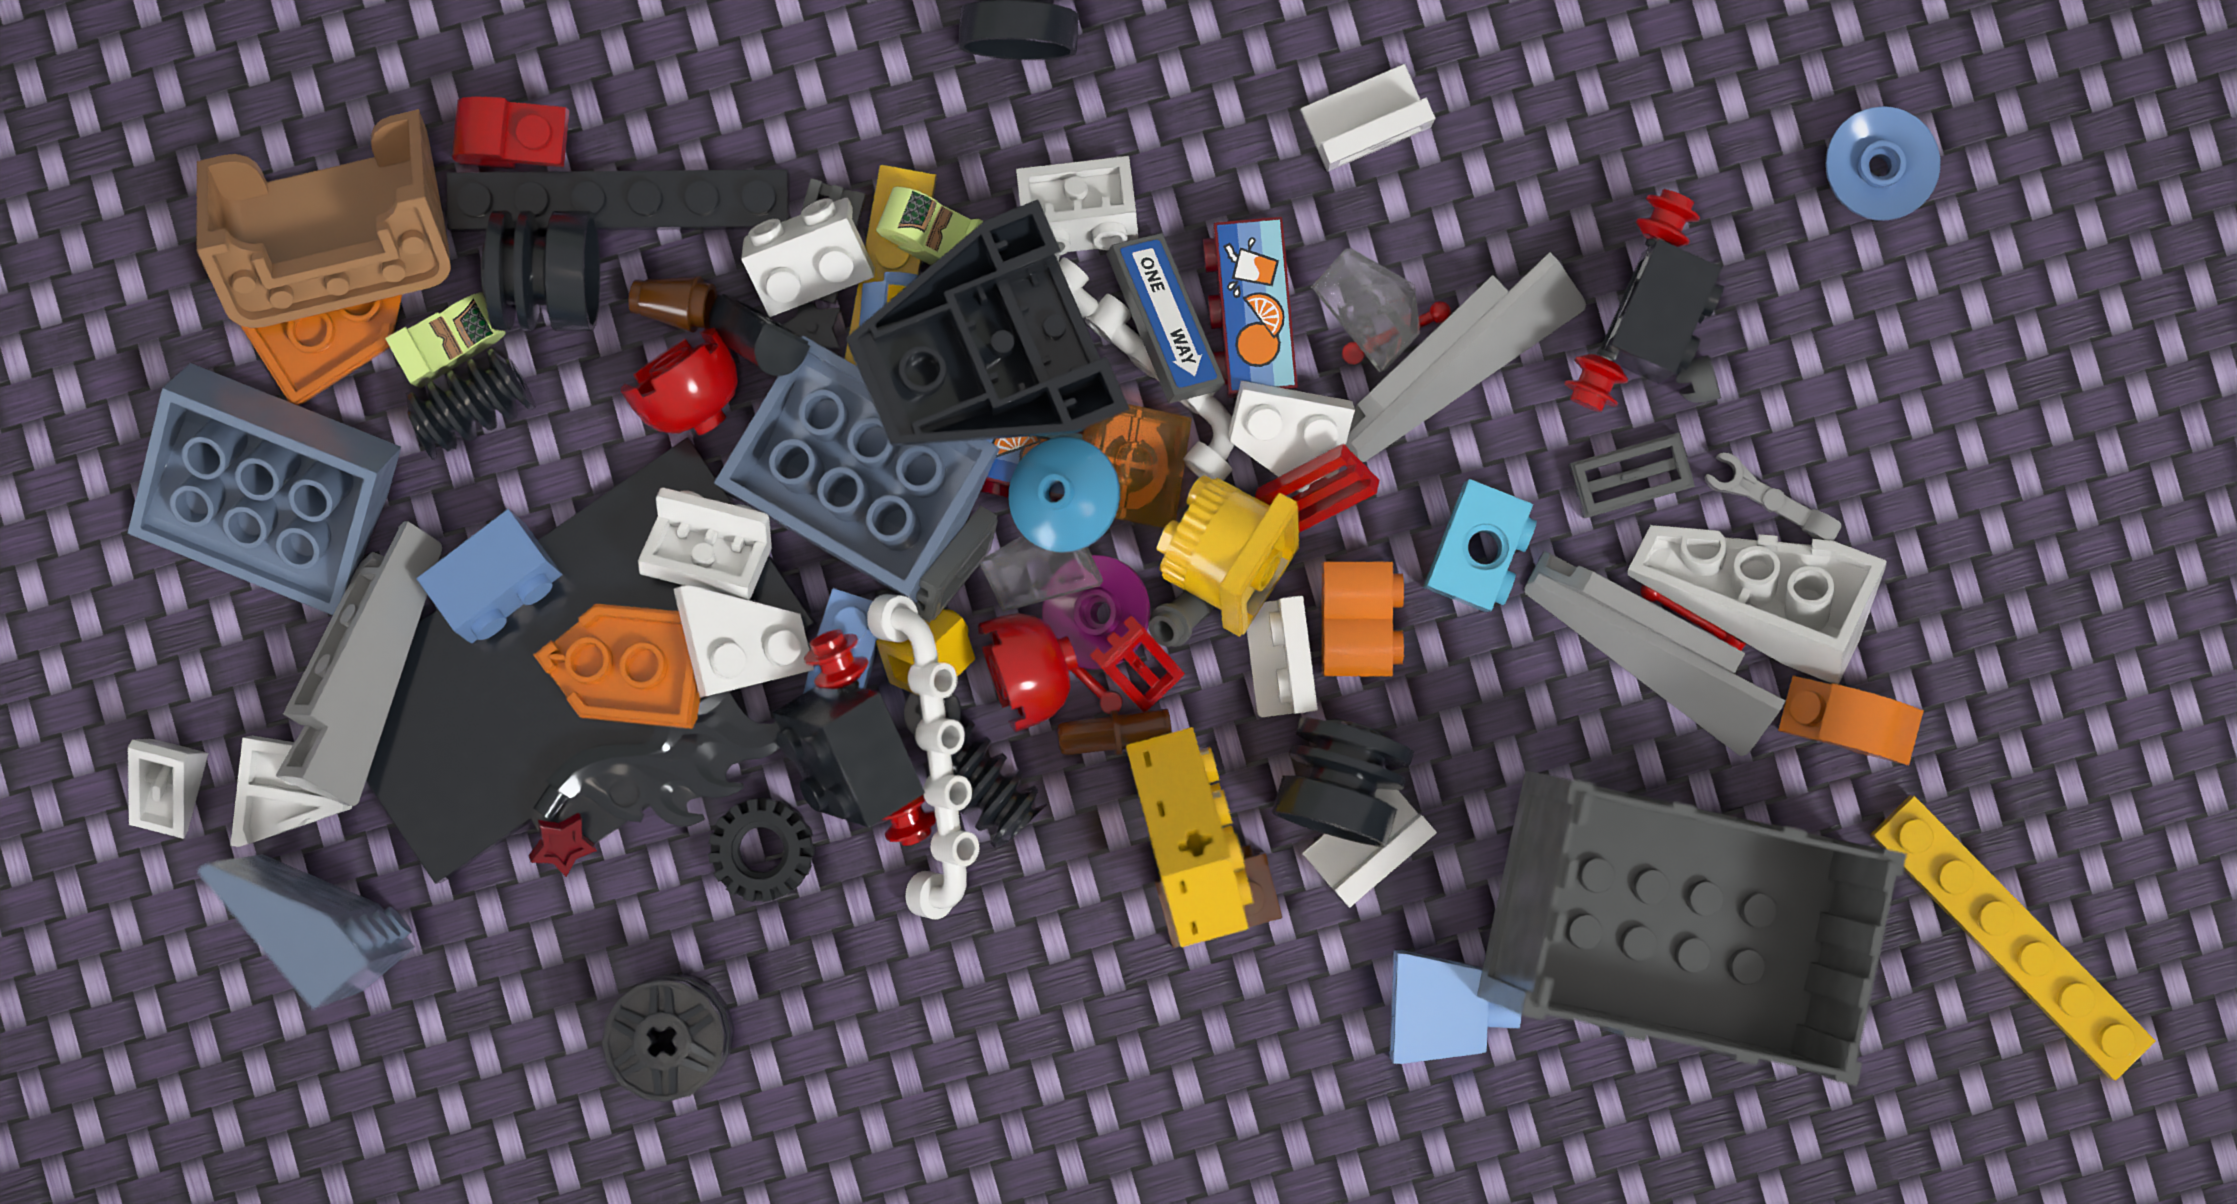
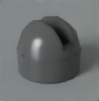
[1676,355,1721,403]

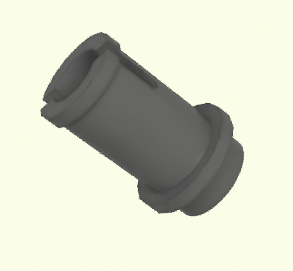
[1149,590,1214,647]

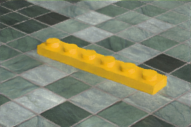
[1870,795,2156,1081]

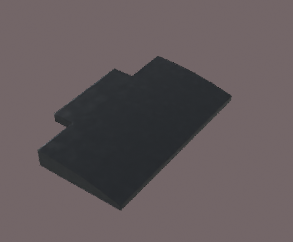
[366,437,817,884]

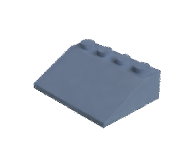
[714,336,999,604]
[127,363,401,615]
[197,854,415,1010]

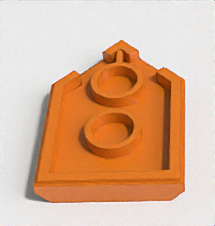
[241,295,402,406]
[534,604,700,729]

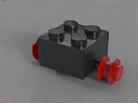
[1564,189,1724,412]
[772,629,936,846]

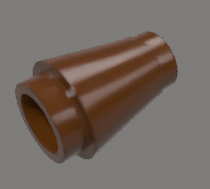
[628,276,717,333]

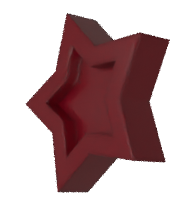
[528,812,597,877]

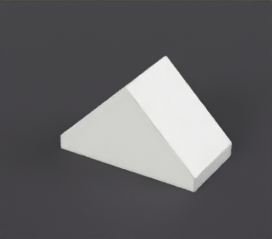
[128,739,208,839]

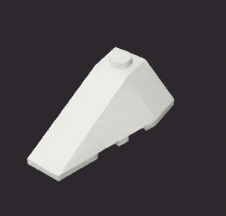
[1628,525,1887,684]

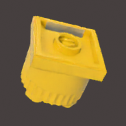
[1157,475,1299,637]

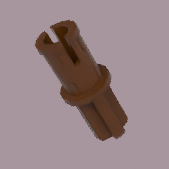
[1057,709,1172,755]

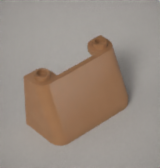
[197,109,451,328]

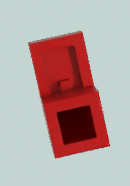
[452,97,569,169]

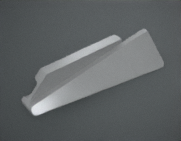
[1346,252,1586,462]
[276,521,442,806]
[1524,551,1785,756]

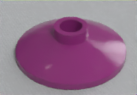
[1042,555,1150,669]

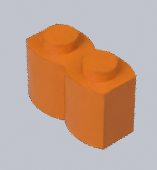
[1321,562,1404,676]

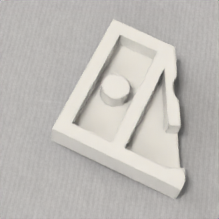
[1228,381,1355,493]
[674,585,814,698]
[231,736,352,847]

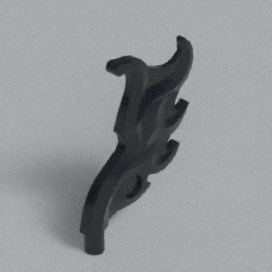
[533,691,780,827]

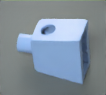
[1390,950,1521,1064]

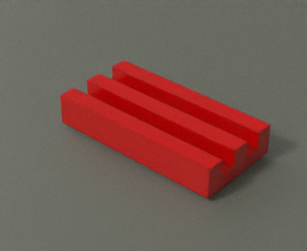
[1255,443,1380,533]
[1089,615,1185,713]

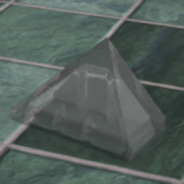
[1311,248,1420,372]
[980,535,1103,612]

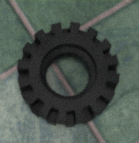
[708,798,815,902]

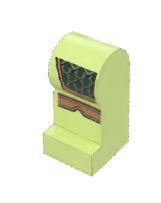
[876,187,984,265]
[385,292,505,388]

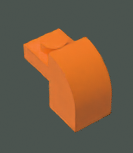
[1778,676,1924,766]

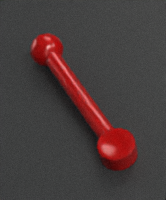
[1342,301,1451,365]
[1640,584,1746,651]
[1071,667,1123,714]

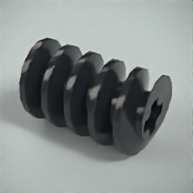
[406,349,536,460]
[927,720,1049,848]

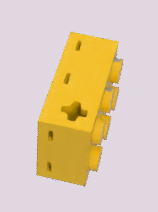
[1126,727,1254,947]

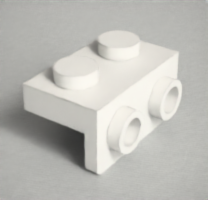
[741,197,875,317]
[638,488,772,601]

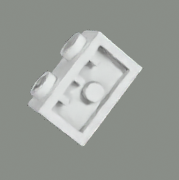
[1016,156,1138,256]
[1247,596,1318,717]

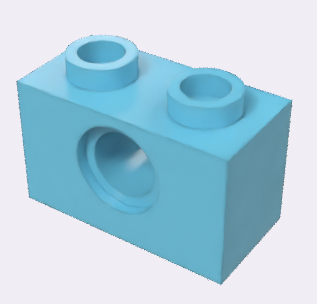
[1423,479,1537,612]

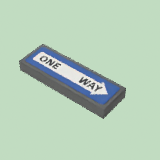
[1106,233,1225,404]

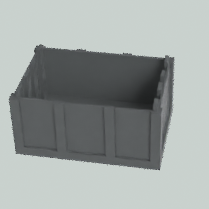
[1477,771,1907,1086]

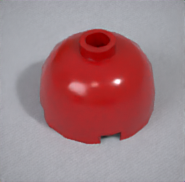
[621,328,738,435]
[977,613,1078,732]

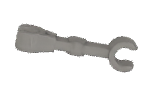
[1704,453,1841,541]

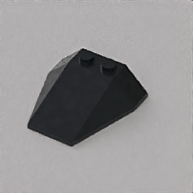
[846,199,1130,446]

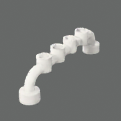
[1059,257,1234,481]
[867,594,979,919]

